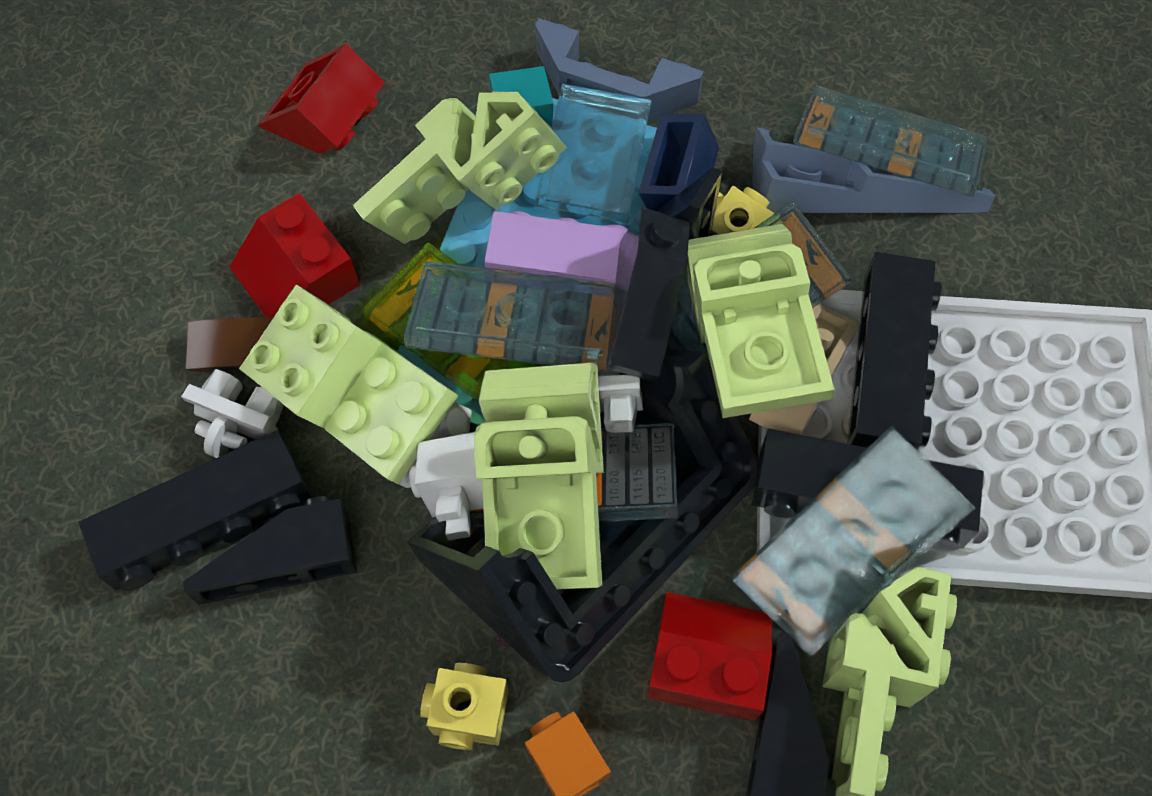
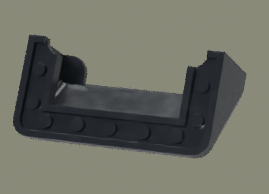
[407,348,758,683]

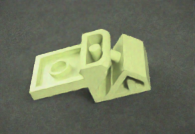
[353,92,567,244]
[685,224,835,418]
[239,285,459,484]
[474,363,604,589]
[822,567,957,796]

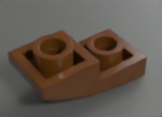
[186,317,273,372]

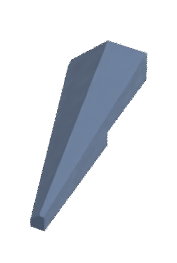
[752,127,995,213]

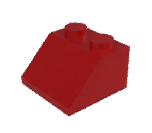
[258,43,385,154]
[229,193,360,318]
[646,592,772,722]

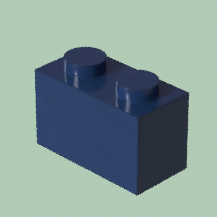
[638,114,719,212]

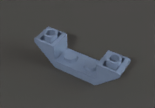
[535,18,704,123]

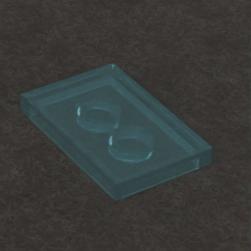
[535,84,651,223]

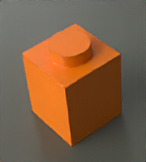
[525,711,611,796]

